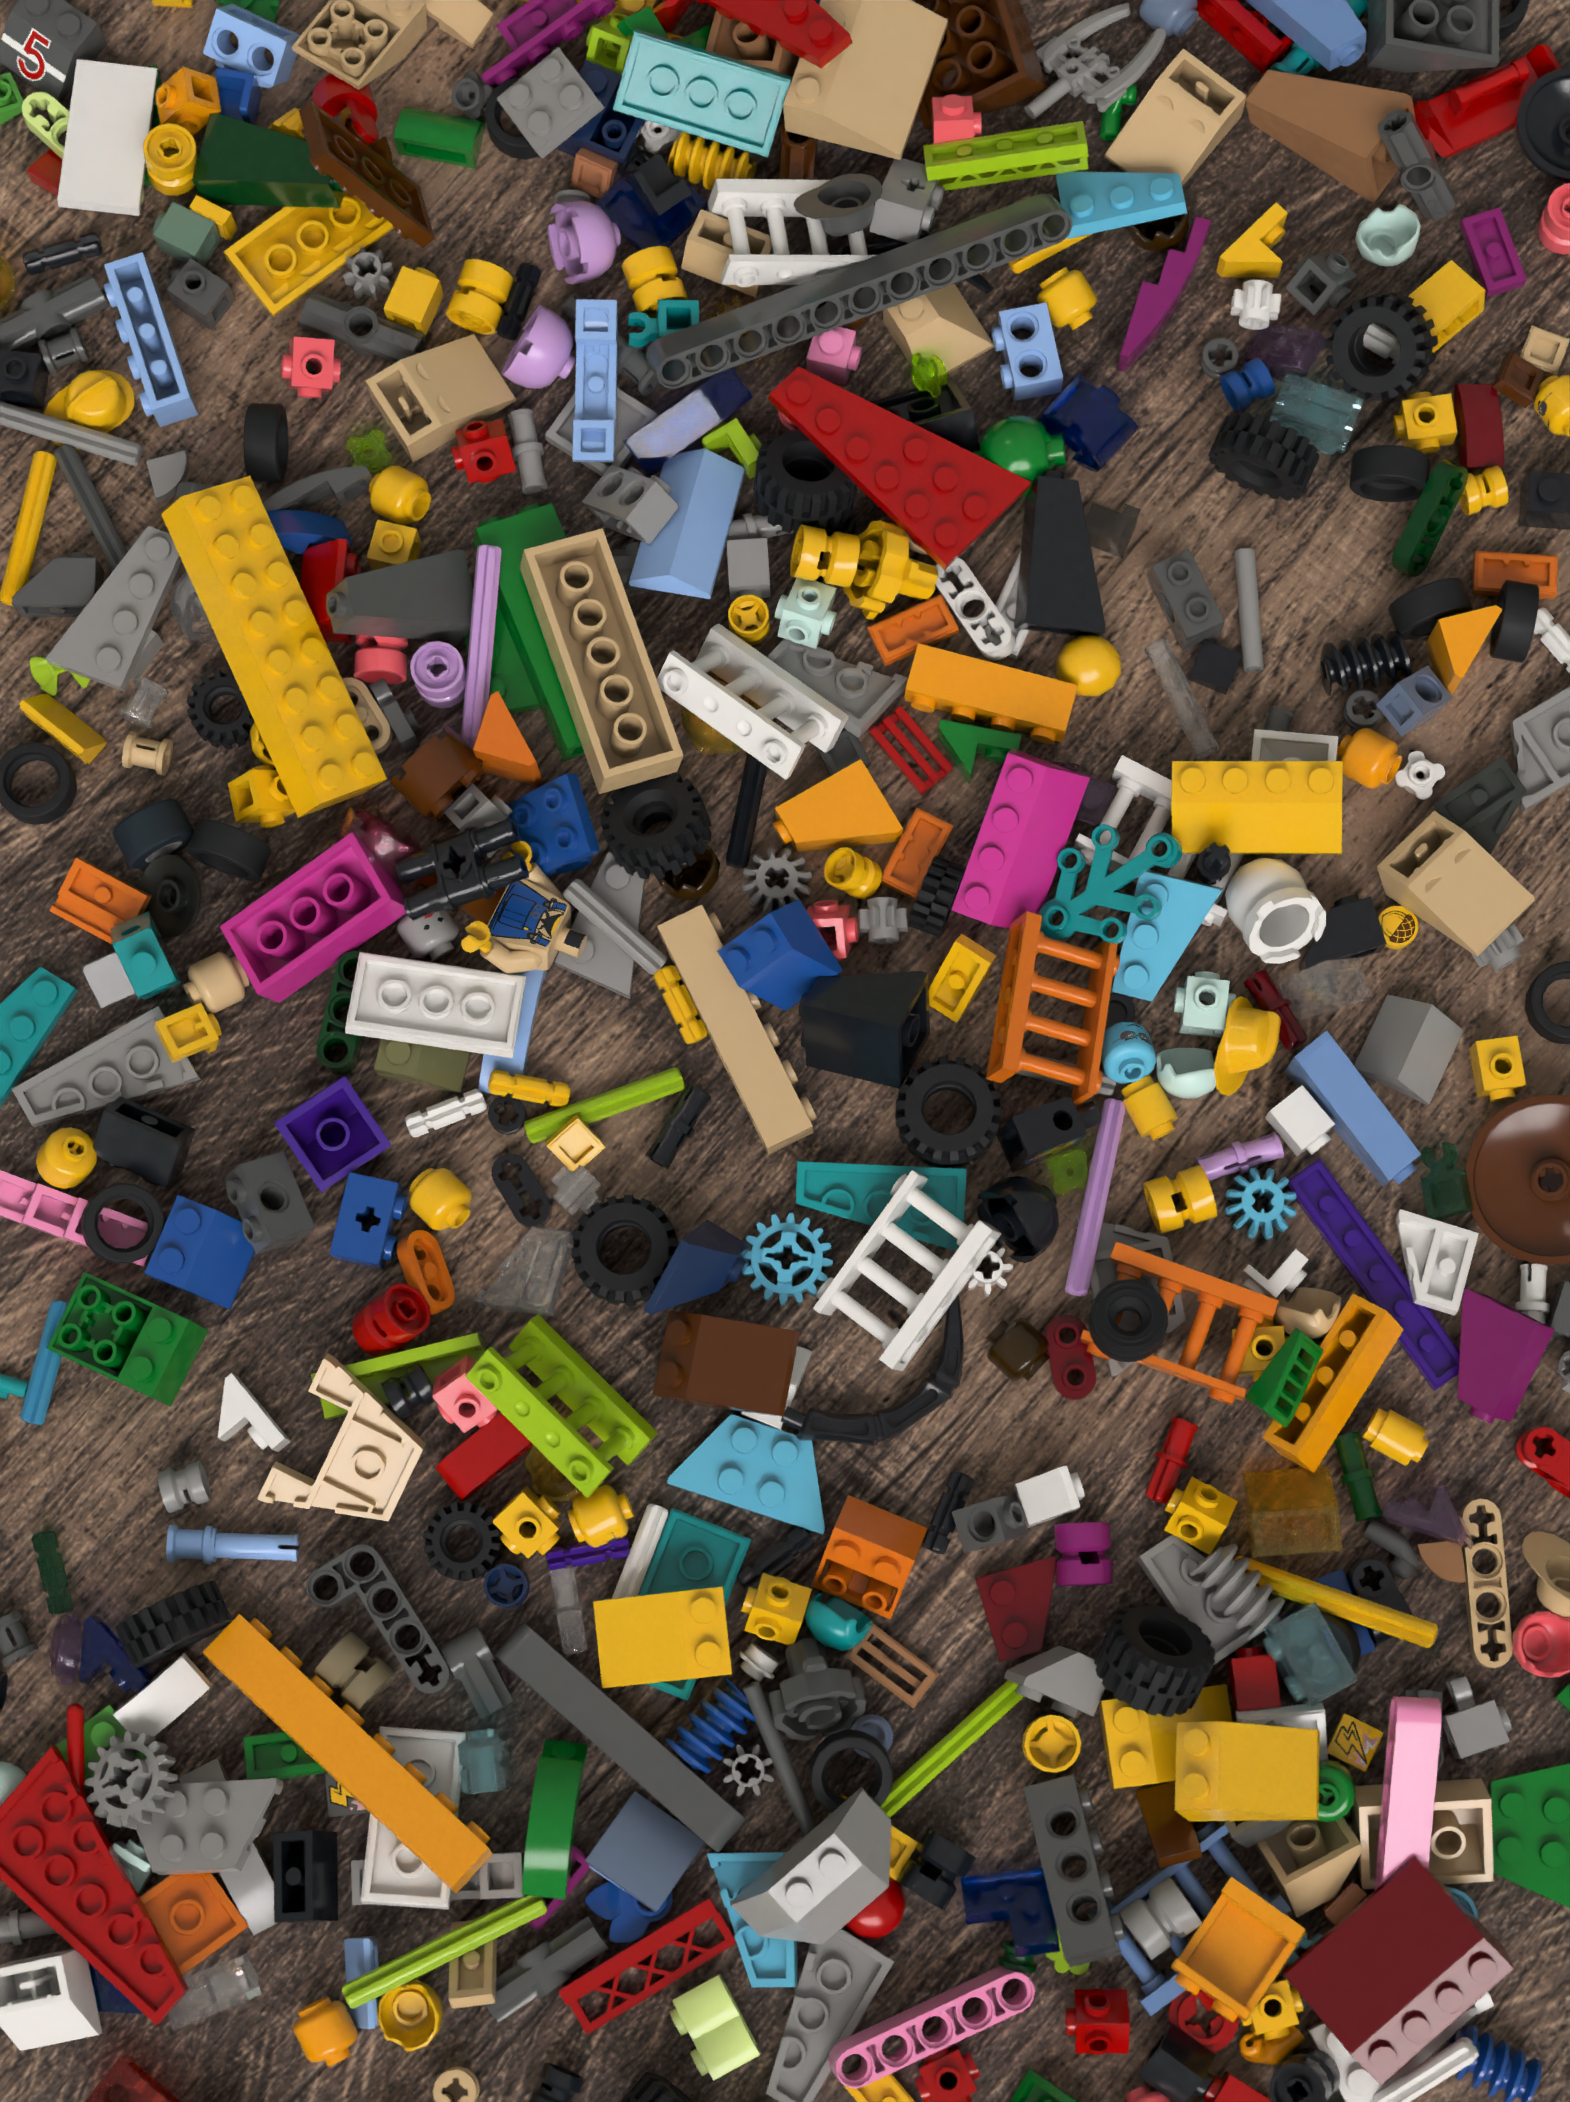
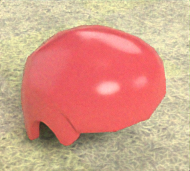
[1513,1611,1570,1678]

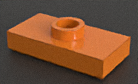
[1472,551,1558,599]
[867,594,959,667]
[881,808,954,901]

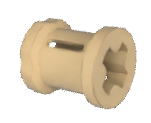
[122,731,173,776]

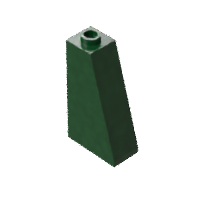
[192,113,344,208]

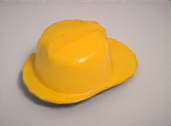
[44,370,135,450]
[1214,996,1281,1096]

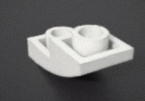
[113,1653,213,1736]

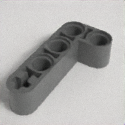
[306,1545,453,1694]

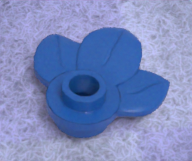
[585,1881,673,1943]

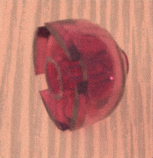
[336,807,422,880]

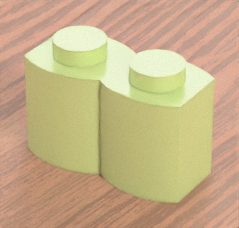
[669,1974,761,2081]

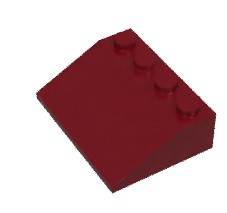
[1283,1855,1514,2085]

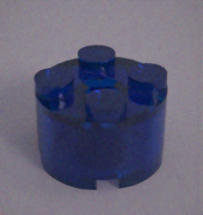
[1040,374,1138,472]

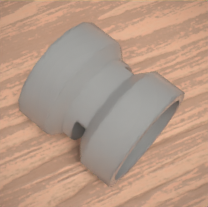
[157,1460,212,1513]

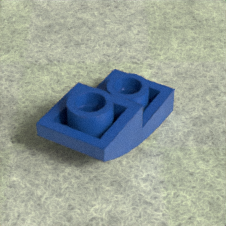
[266,510,353,555]

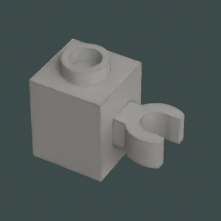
[1442,1676,1512,1759]

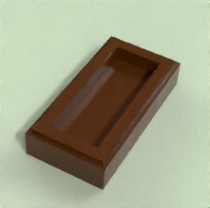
[1135,1781,1202,1869]

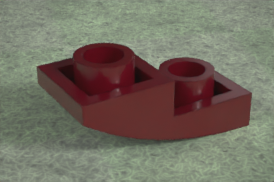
[1454,384,1504,468]

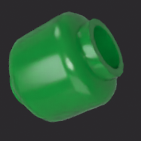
[1318,1760,1356,1822]

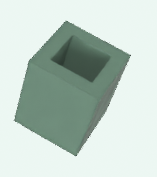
[153,202,221,267]

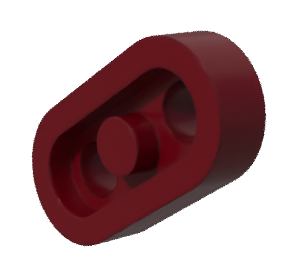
[1045,1315,1096,1400]

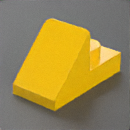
[1216,202,1288,278]
[929,933,996,1023]

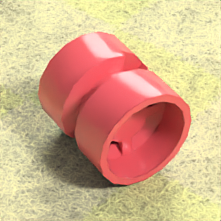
[1537,183,1570,255]
[353,635,409,685]

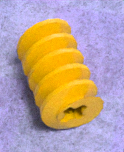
[667,131,757,190]

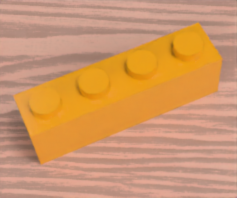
[904,643,1078,744]
[1262,1294,1404,1473]

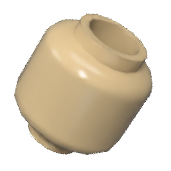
[184,952,249,1014]

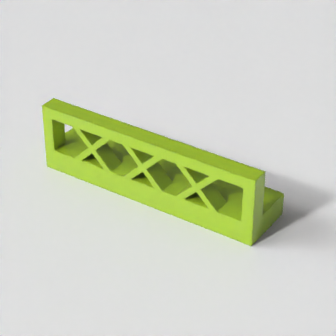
[923,121,1088,191]
[311,1333,485,1420]

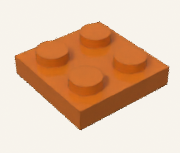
[140,1873,249,1976]

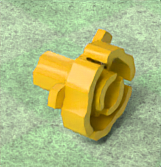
[843,520,938,620]

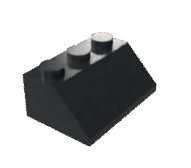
[871,377,980,453]

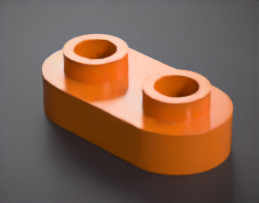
[397,1230,455,1315]

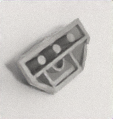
[730,1787,891,1945]

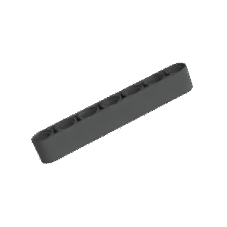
[495,1621,747,1853]

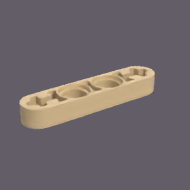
[1459,1499,1513,1668]

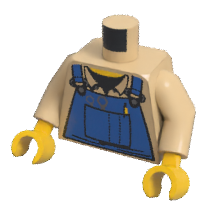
[461,841,588,974]

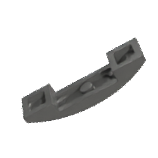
[263,466,372,511]

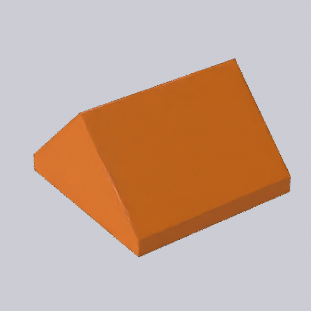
[473,691,543,787]

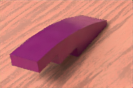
[1117,216,1211,372]

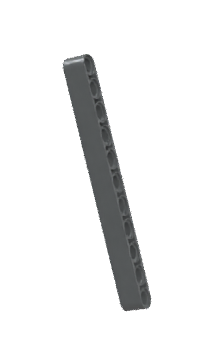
[646,193,1072,389]

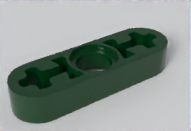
[1392,459,1468,577]

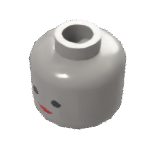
[397,909,459,961]

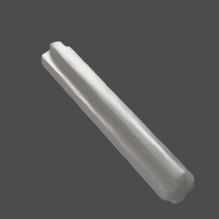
[0,401,143,466]

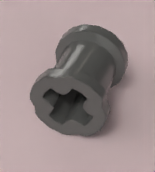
[38,327,90,375]
[0,1611,39,1667]

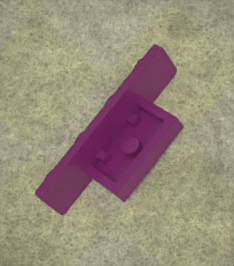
[481,0,618,89]

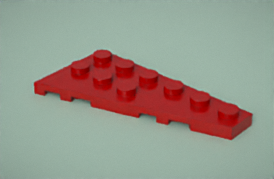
[768,366,1032,570]
[0,1746,189,2025]

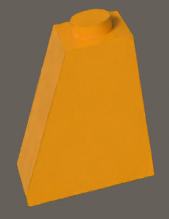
[772,759,903,852]

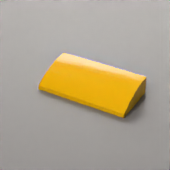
[224,192,394,317]

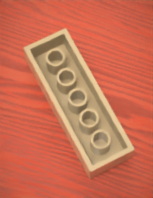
[520,528,684,794]

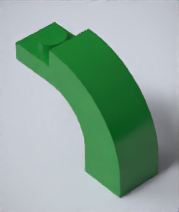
[522,1739,588,1900]

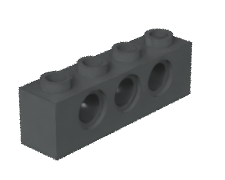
[1023,1774,1126,1967]

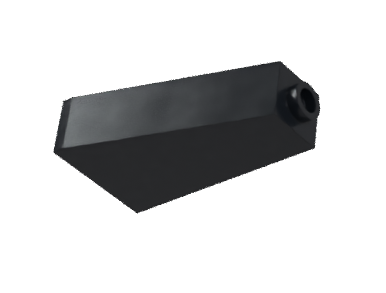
[1014,471,1105,636]

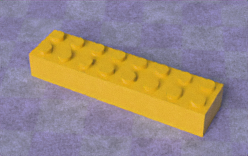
[161,476,387,818]

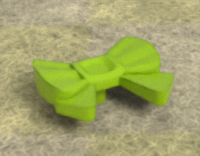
[30,656,90,696]

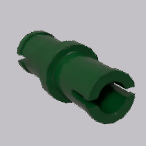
[1333,1432,1383,1522]

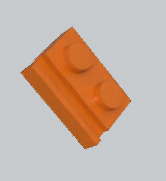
[49,858,152,944]

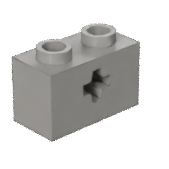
[869,158,945,243]

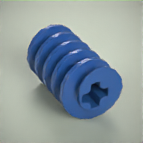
[665,1677,756,1773]
[1447,2023,1542,2102]

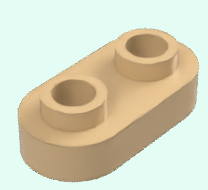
[342,677,392,754]

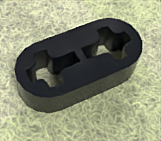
[491,1153,552,1229]

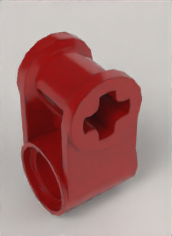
[1515,1427,1570,1499]

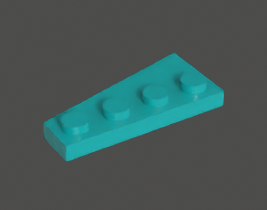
[796,1161,966,1251]

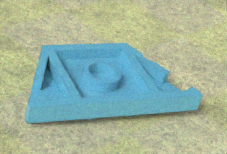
[667,1414,825,1535]

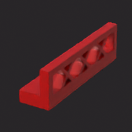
[558,1896,736,2035]

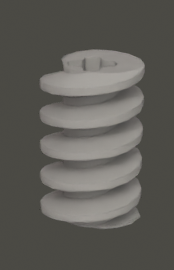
[1189,1544,1285,1640]

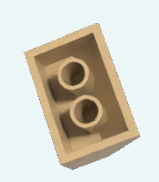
[1352,1778,1494,1889]

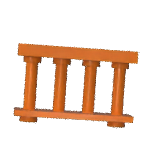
[986,911,1120,1105]
[1081,1242,1279,1405]

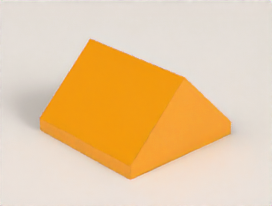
[1426,605,1503,695]

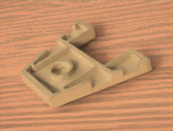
[257,1353,426,1521]

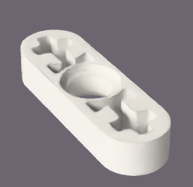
[936,558,1015,660]

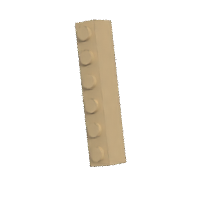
[657,904,817,1155]

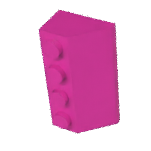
[951,749,1090,929]
[220,832,406,1003]

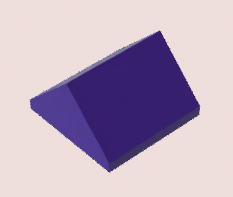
[274,1075,392,1192]

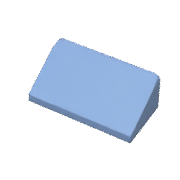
[344,1936,381,2029]

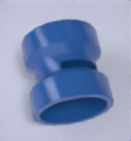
[1219,357,1275,412]

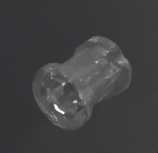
[117,676,169,730]

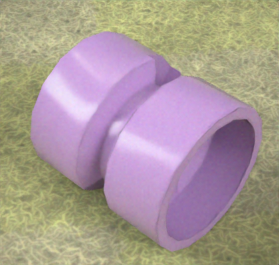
[410,641,467,709]

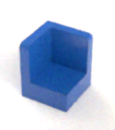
[215,68,262,125]

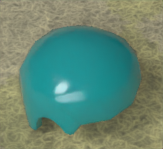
[804,1593,873,1651]

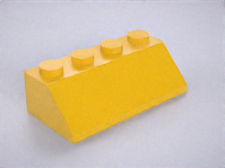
[1171,761,1343,854]

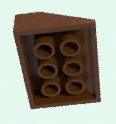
[912,0,1047,130]

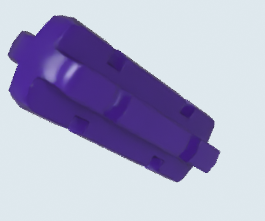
[546,1535,630,1571]

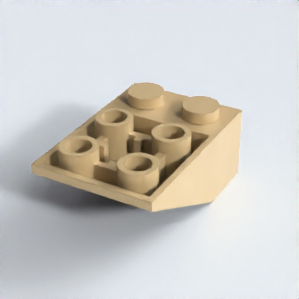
[292,0,427,90]
[1105,49,1247,186]
[365,334,516,463]
[1377,811,1535,957]

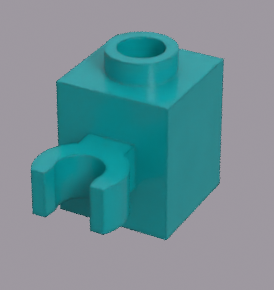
[628,300,699,360]

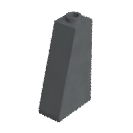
[326,549,473,642]

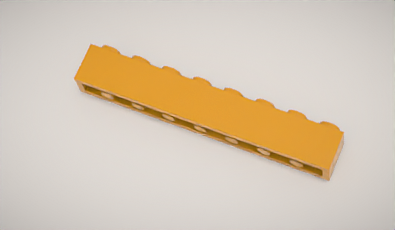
[203,1614,493,1894]

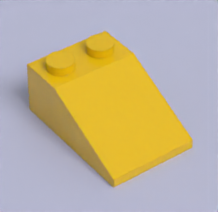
[593,1587,732,1688]
[1099,1684,1232,1789]
[1175,1721,1319,1821]

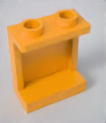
[1171,1877,1306,2023]

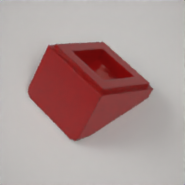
[26,149,63,197]

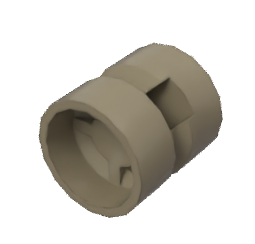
[314,1631,396,1714]

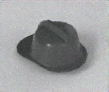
[794,174,883,237]

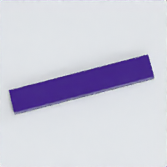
[1286,1158,1460,1391]

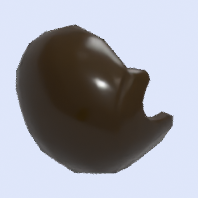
[1126,208,1189,251]
[657,842,720,900]

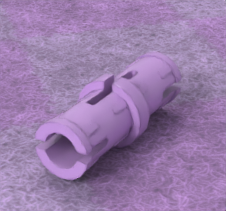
[1195,1132,1284,1181]

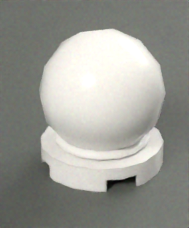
[1225,858,1326,964]

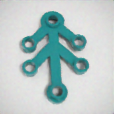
[1039,824,1183,944]

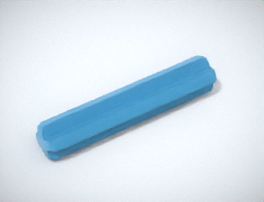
[20,1300,68,1425]

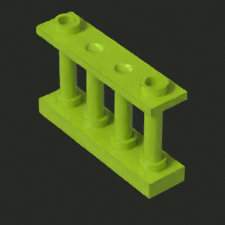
[465,1314,658,1498]

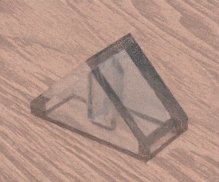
[1279,958,1372,1020]

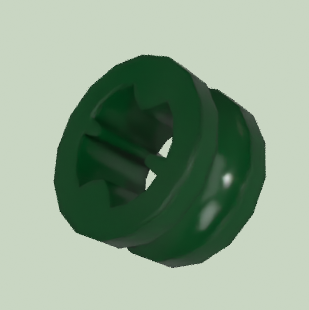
[998,1939,1040,1973]

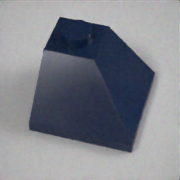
[644,1220,750,1315]

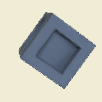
[1376,665,1453,737]

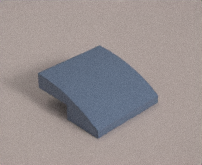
[585,1791,705,1913]

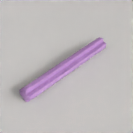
[461,545,502,749]
[1065,1098,1126,1297]

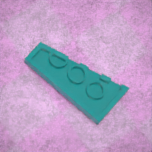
[0,966,78,1109]

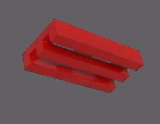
[869,706,953,796]

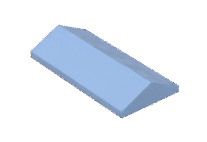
[629,448,745,599]

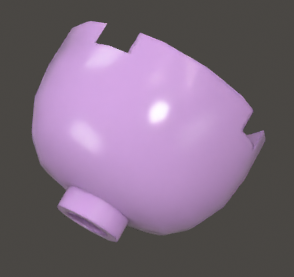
[548,201,621,285]
[501,305,576,389]

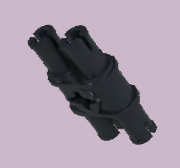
[395,817,529,921]

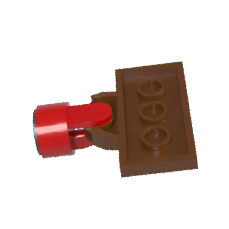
[299,74,435,248]

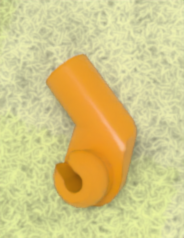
[1239,2026,1306,2066]

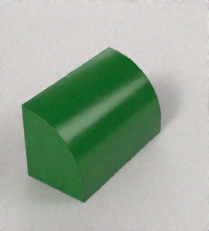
[393,107,486,169]

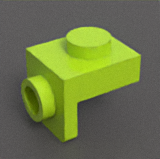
[702,418,762,479]

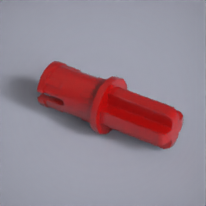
[1145,1417,1199,1504]

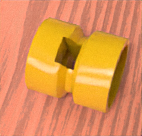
[143,123,198,196]
[622,246,688,318]
[446,259,514,335]
[790,525,860,588]
[1143,1165,1217,1235]
[1022,1715,1081,1773]

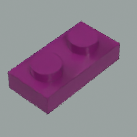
[1459,207,1527,298]

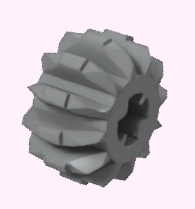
[742,847,812,916]

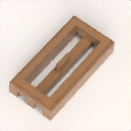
[845,1624,939,1709]

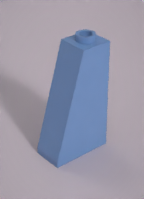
[1245,0,1367,71]
[1284,1030,1421,1187]

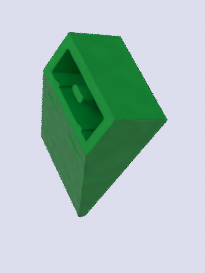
[46,1272,208,1407]

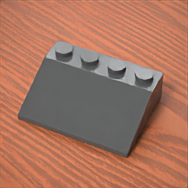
[1367,0,1499,73]

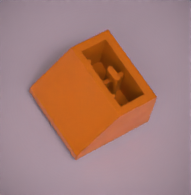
[812,1495,928,1620]

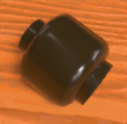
[987,1318,1051,1381]

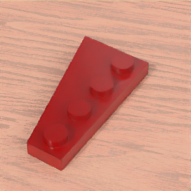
[694,0,852,68]

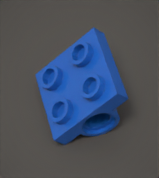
[506,773,600,877]

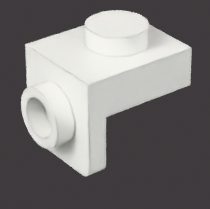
[1239,1249,1309,1299]

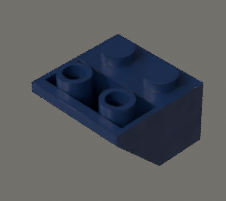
[555,60,646,163]

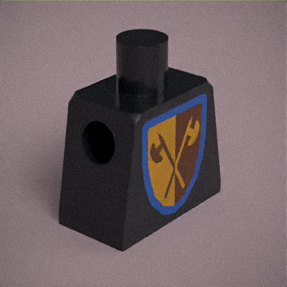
[996,1096,1101,1173]

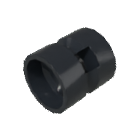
[897,1827,976,1911]
[1269,2047,1340,2102]

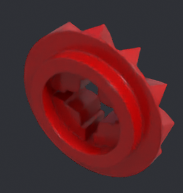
[1168,1990,1239,2053]

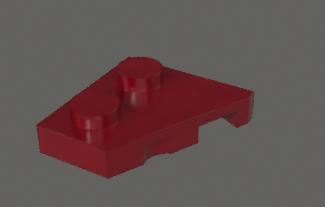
[975,1556,1057,1662]

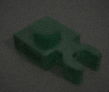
[1421,1142,1473,1220]

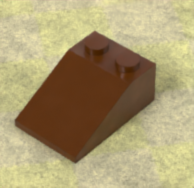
[653,1311,800,1417]

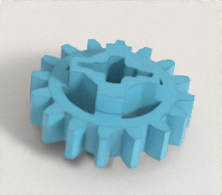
[743,1213,833,1306]

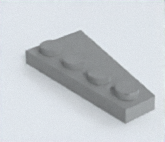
[45,526,182,692]
[766,1928,894,2102]

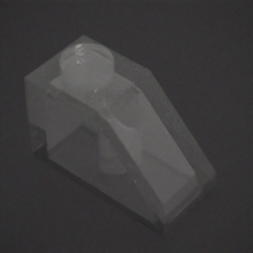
[168,1953,262,2030]

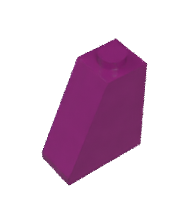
[1458,1288,1555,1423]

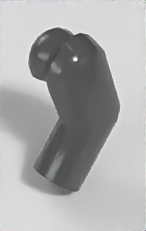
[1364,1519,1418,1580]

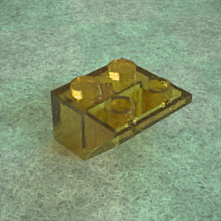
[1242,1466,1343,1559]

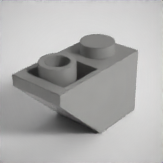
[1004,1646,1105,1718]

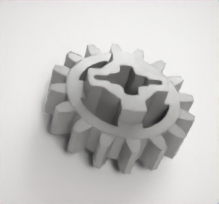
[84,1731,178,1829]

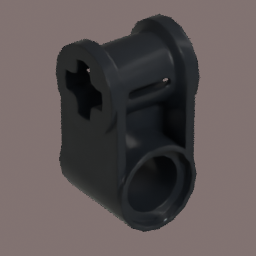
[1346,1559,1413,1645]

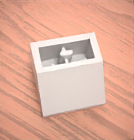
[0,1948,102,2051]

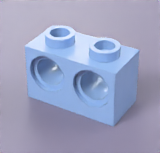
[203,4,301,88]
[992,302,1063,402]

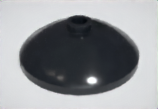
[1516,67,1570,183]

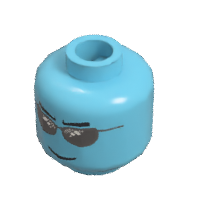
[1101,1022,1156,1084]

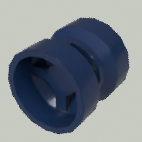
[484,1564,530,1608]

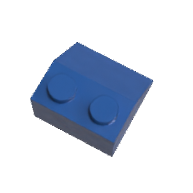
[717,899,843,1011]
[144,1195,255,1310]

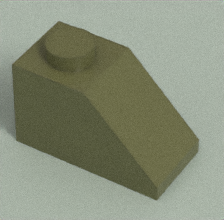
[374,1039,470,1094]

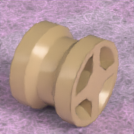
[433,2066,480,2102]

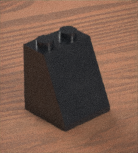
[799,971,930,1089]

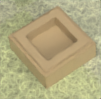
[1520,326,1570,378]

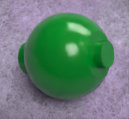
[973,415,1067,498]

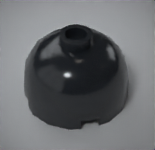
[977,1176,1059,1263]

